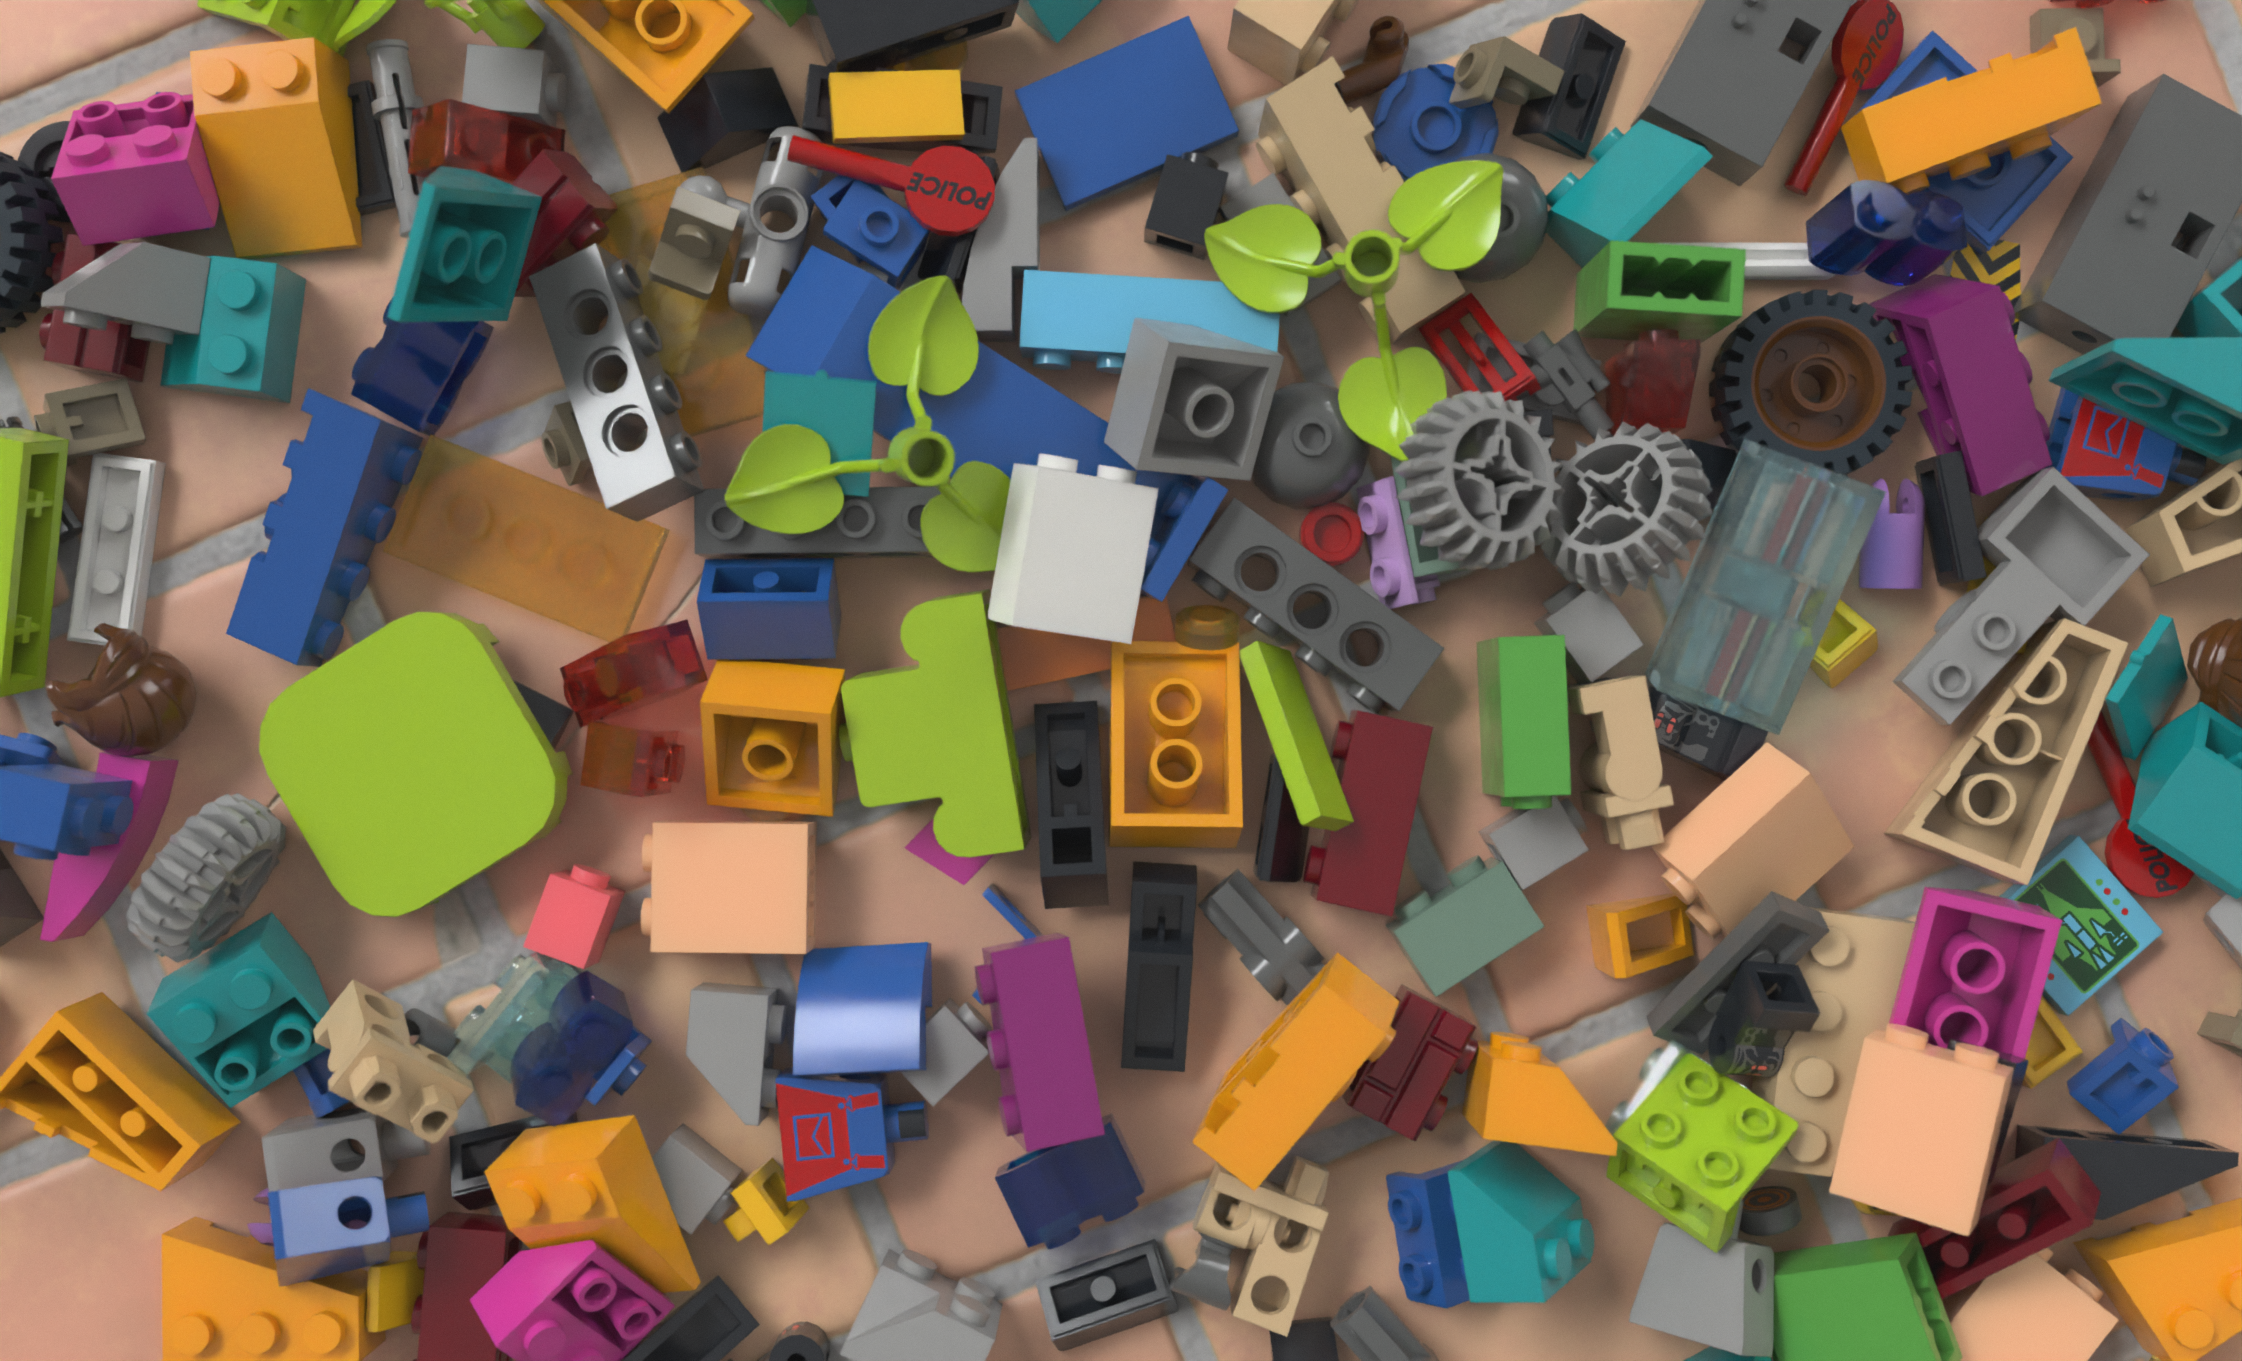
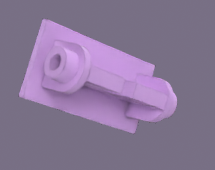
[1357,476,1440,609]

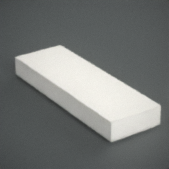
[67,453,166,646]

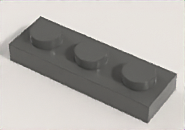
[1646,891,1830,1054]

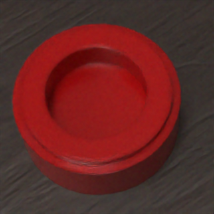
[1299,502,1364,567]

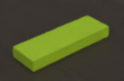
[1240,641,1354,831]

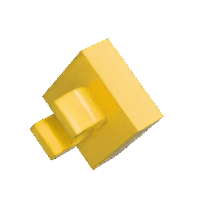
[723,1157,810,1245]

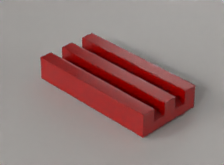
[1419,292,1541,401]

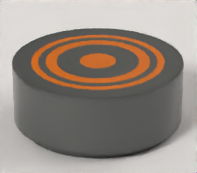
[1739,1186,1802,1236]

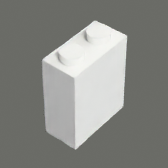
[987,454,1158,644]

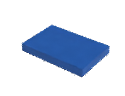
[1015,15,1239,211]
[1850,30,2073,255]

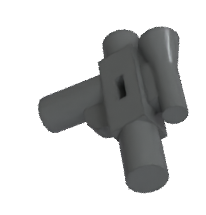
[1504,328,1615,440]

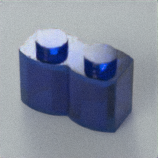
[1806,180,1967,286]
[351,299,494,437]
[510,970,633,1126]
[995,1114,1145,1250]

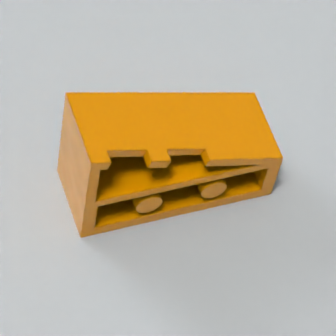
[1841,27,2102,201]

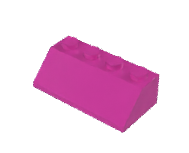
[1889,887,2062,1059]

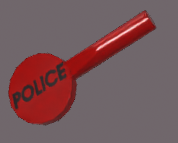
[1784,0,1904,196]
[787,135,995,236]
[2087,710,2195,898]

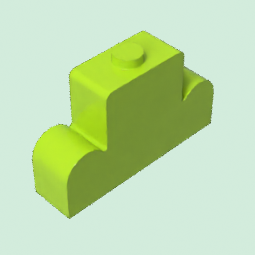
[0,428,69,698]
[839,589,1032,857]

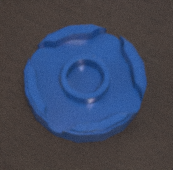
[1371,64,1499,182]

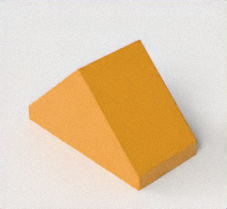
[1586,893,1694,978]

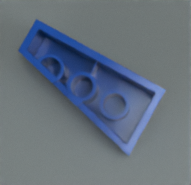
[226,388,423,667]

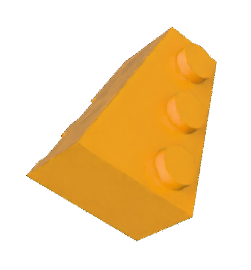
[1192,952,1399,1191]
[0,992,241,1192]
[2073,1198,2242,1361]
[162,1216,386,1361]

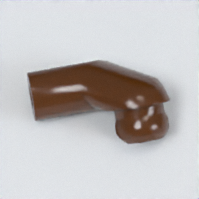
[1334,16,1409,105]

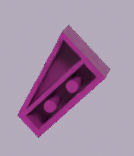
[1869,274,2052,496]
[975,933,1105,1152]

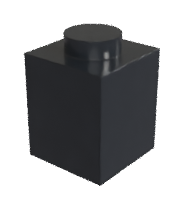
[1144,152,1229,260]

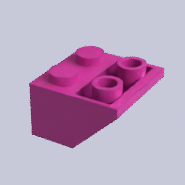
[51,92,220,246]
[470,1240,675,1361]

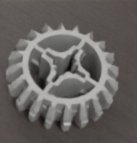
[1394,391,1567,570]
[1541,421,1713,597]
[126,793,286,963]

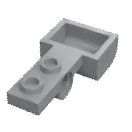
[1892,467,2150,725]

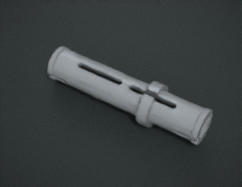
[366,39,430,238]

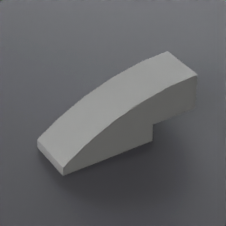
[962,138,1040,342]

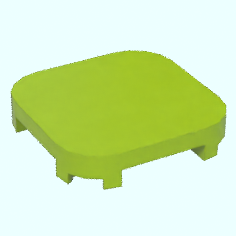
[259,612,573,917]

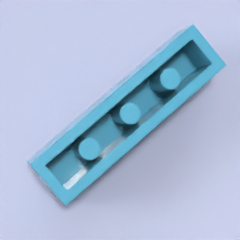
[1019,270,1280,374]

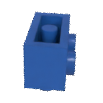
[697,558,841,660]
[0,764,133,860]

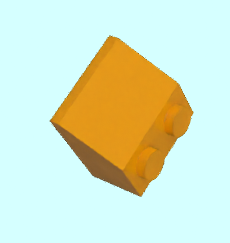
[700,659,846,817]
[1462,1032,1618,1156]

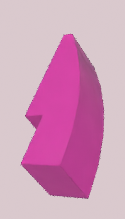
[40,752,179,942]

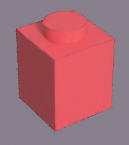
[523,864,625,969]

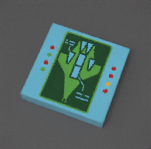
[1999,835,2163,1016]

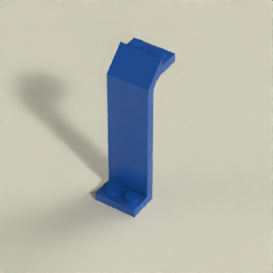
[745,245,1228,602]

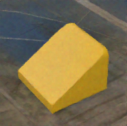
[1782,591,1878,688]
[366,1251,425,1333]

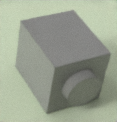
[461,44,568,132]
[1534,582,1644,684]
[1478,795,1589,890]
[901,998,992,1106]
[652,1123,742,1234]

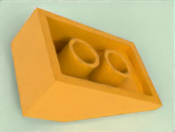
[537,0,755,114]
[190,37,363,260]
[1109,641,1243,848]
[484,1115,701,1293]

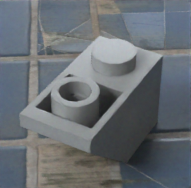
[40,242,210,345]
[686,982,787,1126]

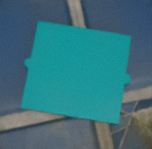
[762,369,877,497]
[2105,614,2188,760]

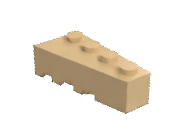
[1884,618,2129,885]

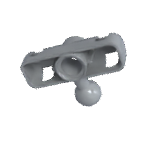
[680,126,823,320]

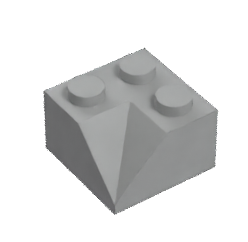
[1104,318,1284,481]
[839,1249,1003,1361]

